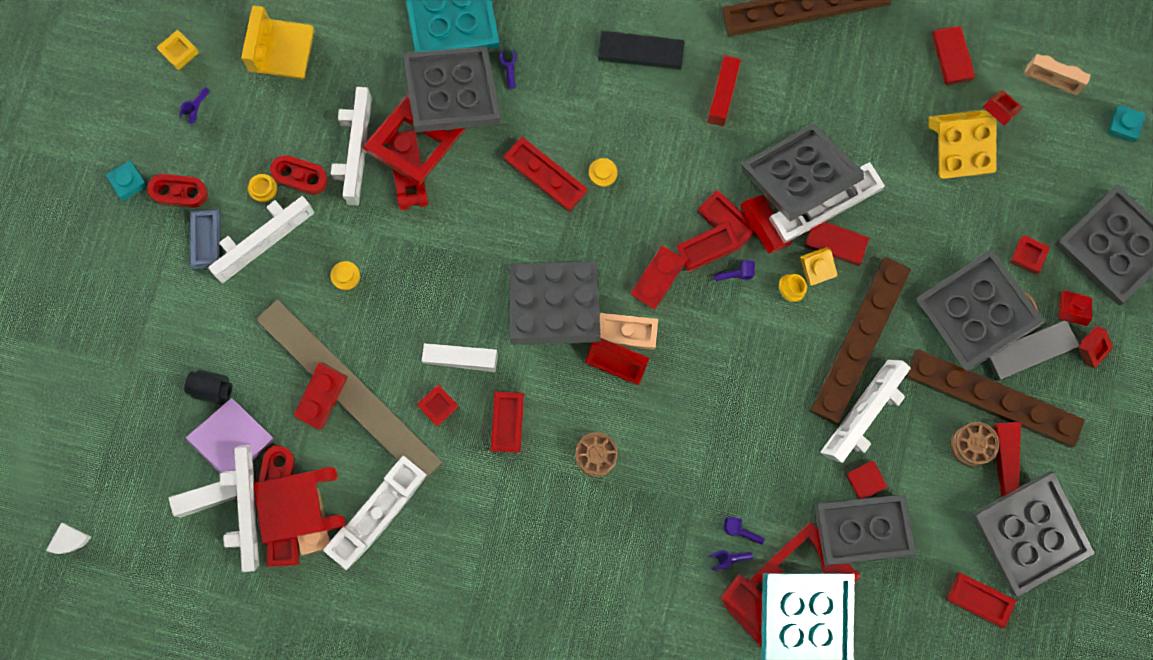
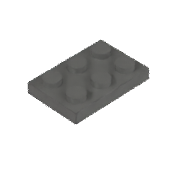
[814,495,917,566]

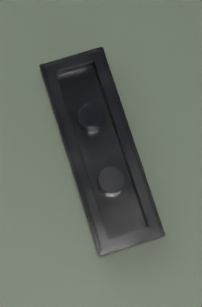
[598,31,685,70]

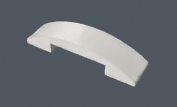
[323,455,427,570]

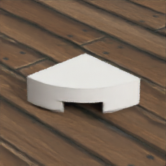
[46,523,92,554]

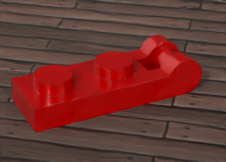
[388,130,429,211]

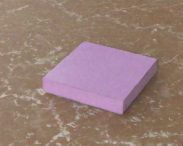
[186,398,274,473]

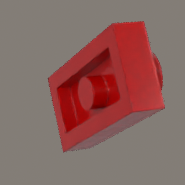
[630,245,687,310]
[293,362,348,430]

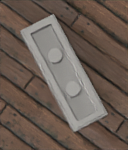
[987,320,1079,381]

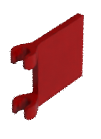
[253,467,346,544]

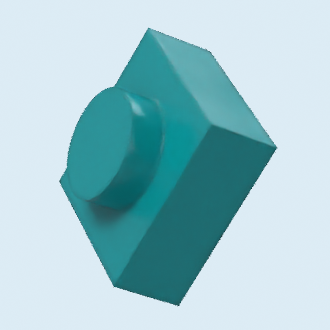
[1107,105,1146,143]
[106,160,148,201]

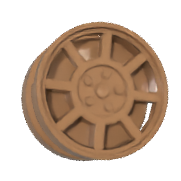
[950,422,999,467]
[575,432,618,477]

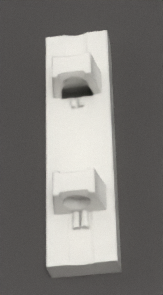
[331,87,372,206]
[769,162,885,244]
[208,196,315,283]
[820,360,911,463]
[220,445,259,572]

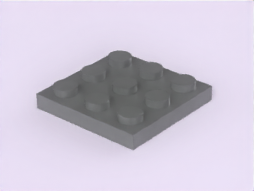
[402,46,501,132]
[741,123,864,222]
[1055,184,1153,306]
[916,249,1045,372]
[510,261,601,345]
[971,471,1095,597]

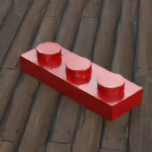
[503,136,588,213]

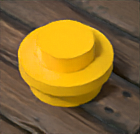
[589,158,617,187]
[248,174,277,203]
[330,261,360,290]
[779,274,807,303]

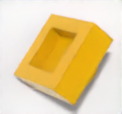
[156,29,199,71]
[800,247,838,286]

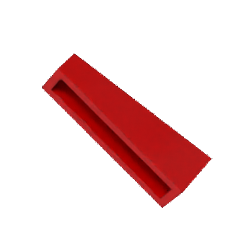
[707,55,741,127]
[992,422,1021,497]

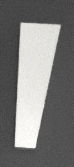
[422,343,498,372]
[169,482,237,518]

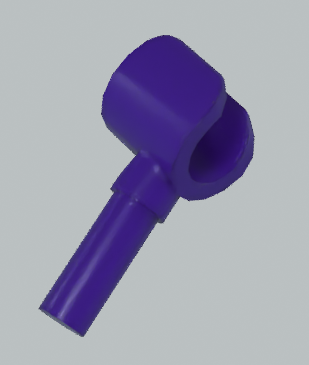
[500,49,518,89]
[179,87,210,124]
[714,260,755,281]
[724,517,765,545]
[708,550,753,571]

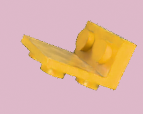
[241,5,314,79]
[929,110,996,179]

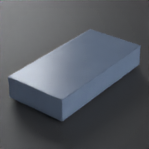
[190,209,222,269]

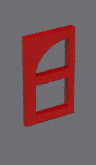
[362,94,468,186]
[722,522,861,649]

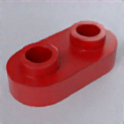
[270,155,328,195]
[147,174,208,208]
[258,446,295,482]

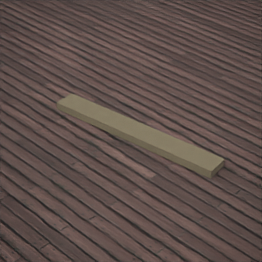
[256,299,443,484]

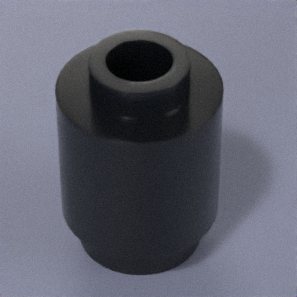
[184,370,233,405]

